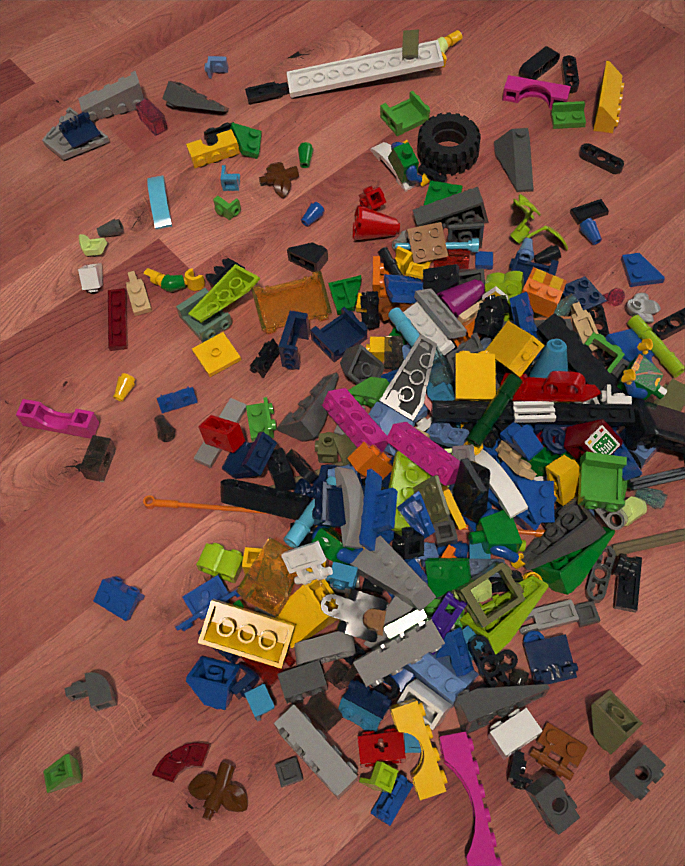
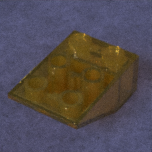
[236,537,297,617]

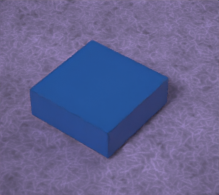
[475,251,493,269]

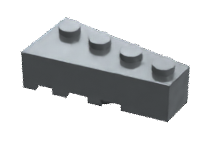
[413,187,489,229]

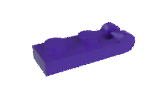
[429,592,467,655]

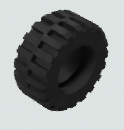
[417,112,481,176]

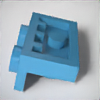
[337,696,389,734]

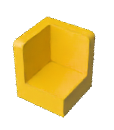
[395,246,413,275]

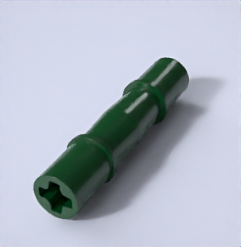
[466,374,523,448]

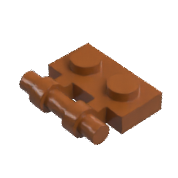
[529,723,588,781]

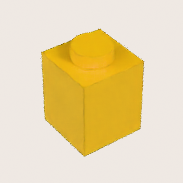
[366,337,392,362]

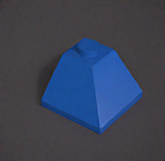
[186,656,241,710]

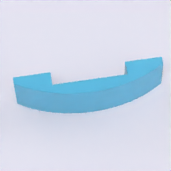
[147,175,172,229]

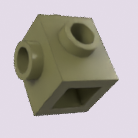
[315,432,339,463]

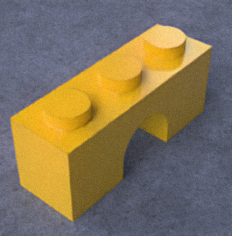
[186,129,240,169]

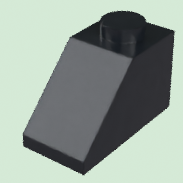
[287,242,328,274]

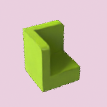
[359,761,398,793]

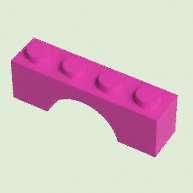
[503,75,571,109]
[16,399,99,439]

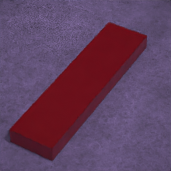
[108,288,128,351]

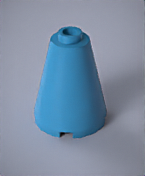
[529,339,568,378]

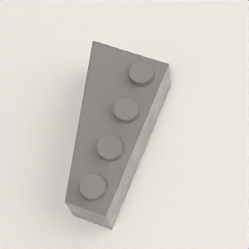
[78,71,146,121]
[350,535,436,611]
[353,617,445,687]
[274,705,358,800]

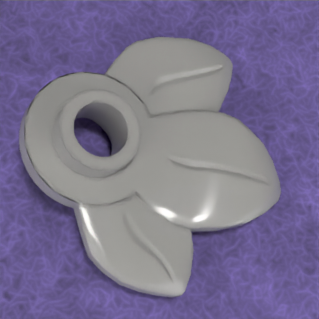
[626,293,661,323]

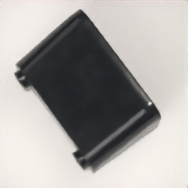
[625,399,685,459]

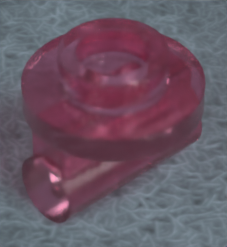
[603,288,625,306]

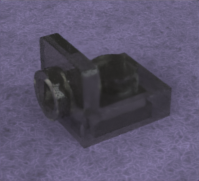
[324,660,358,690]

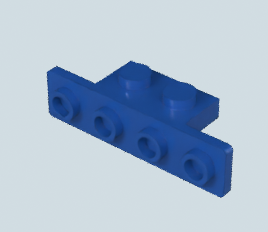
[510,292,541,360]
[359,469,398,551]
[174,575,250,631]

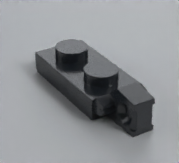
[245,81,290,103]

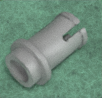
[392,230,409,251]

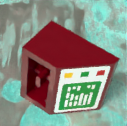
[564,419,623,463]

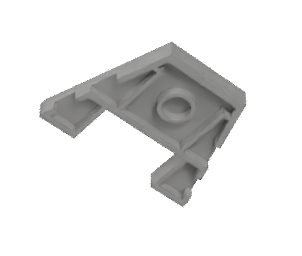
[42,107,109,160]

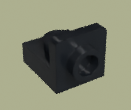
[507,750,533,790]

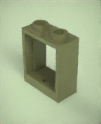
[454,562,525,628]

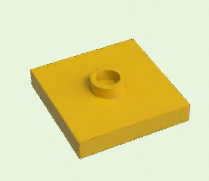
[192,332,241,377]
[441,485,467,530]

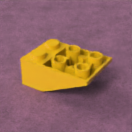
[273,579,338,649]

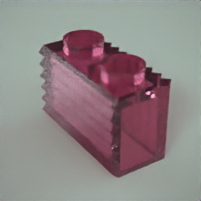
[136,98,168,136]

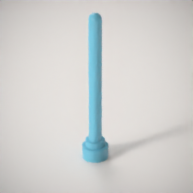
[395,238,479,253]

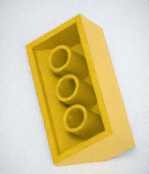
[593,61,624,133]
[198,599,295,668]

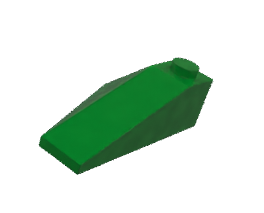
[532,527,615,595]

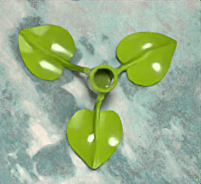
[510,194,568,252]

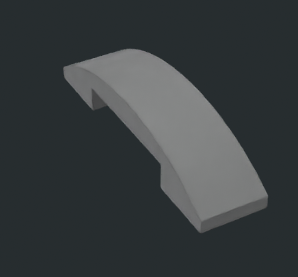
[335,467,364,549]

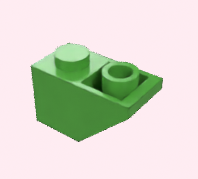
[348,377,390,408]

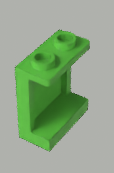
[380,91,430,136]
[578,452,627,512]

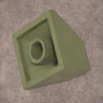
[591,690,643,755]

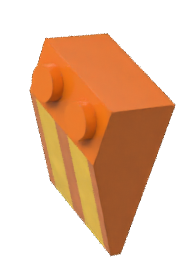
[522,267,567,318]

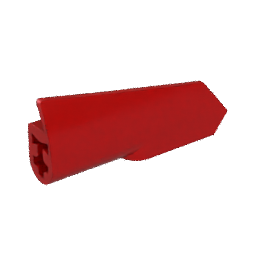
[500,371,601,402]

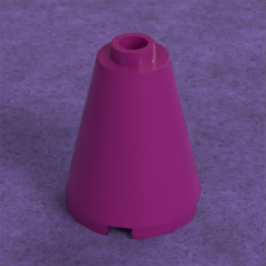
[436,279,485,319]

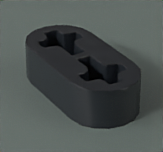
[478,650,518,679]

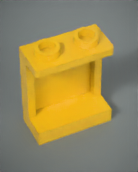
[485,321,545,377]
[454,351,496,402]

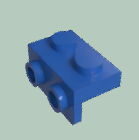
[93,576,145,621]

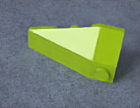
[188,264,260,322]
[459,575,549,654]

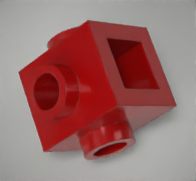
[359,186,387,211]

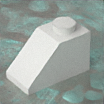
[78,263,103,292]

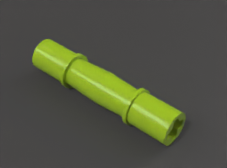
[627,315,685,378]

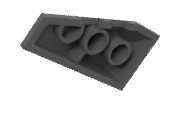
[379,334,437,421]
[521,496,606,571]
[454,684,550,734]

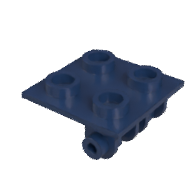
[59,111,101,148]
[561,276,607,311]
[524,634,578,685]

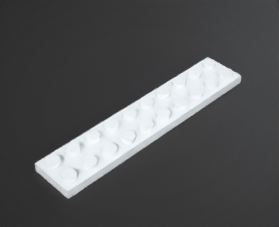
[287,40,444,98]

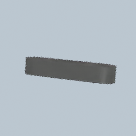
[585,545,616,603]

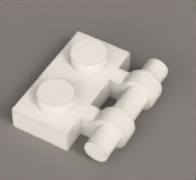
[281,541,333,585]

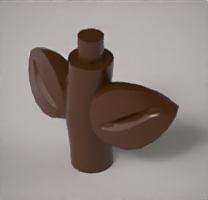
[259,162,299,199]
[188,762,248,821]

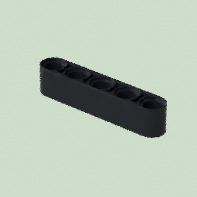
[220,479,310,520]

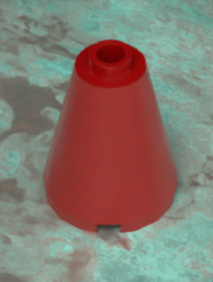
[352,205,400,240]

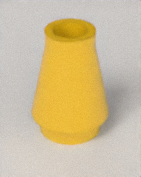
[113,373,135,402]

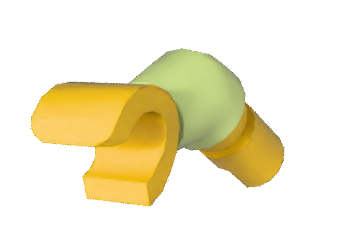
[429,30,463,71]

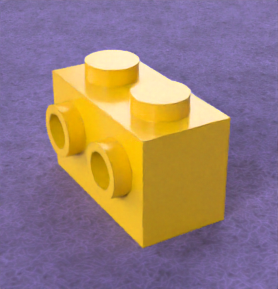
[546,455,579,506]

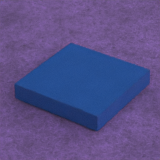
[605,329,655,362]

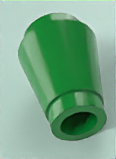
[298,142,314,168]

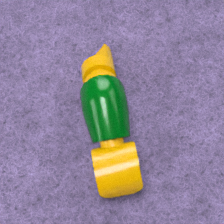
[143,268,205,292]

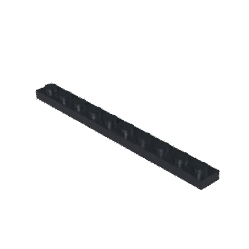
[432,400,635,426]

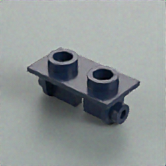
[343,680,392,719]

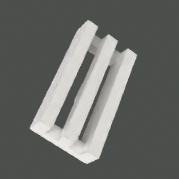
[513,401,556,423]

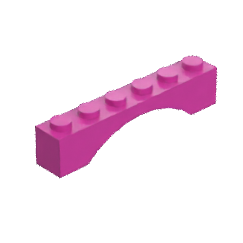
[439,732,502,866]

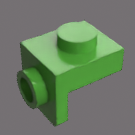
[213,196,241,221]

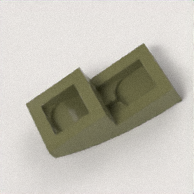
[402,29,419,58]

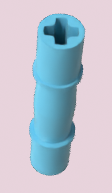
[388,308,436,361]
[283,476,336,548]

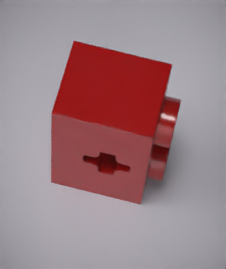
[198,415,245,453]
[357,728,406,768]

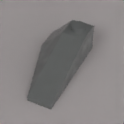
[162,81,229,112]
[494,128,534,192]
[276,372,338,441]

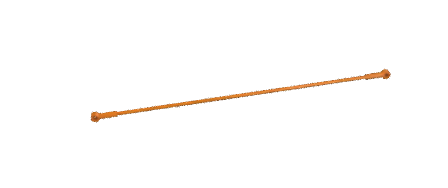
[143,495,546,537]

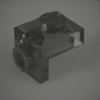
[306,691,343,732]

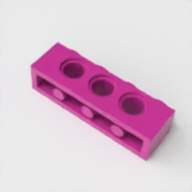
[322,388,388,453]
[385,422,460,486]

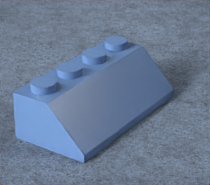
[403,650,479,708]

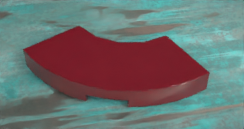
[152,743,211,783]

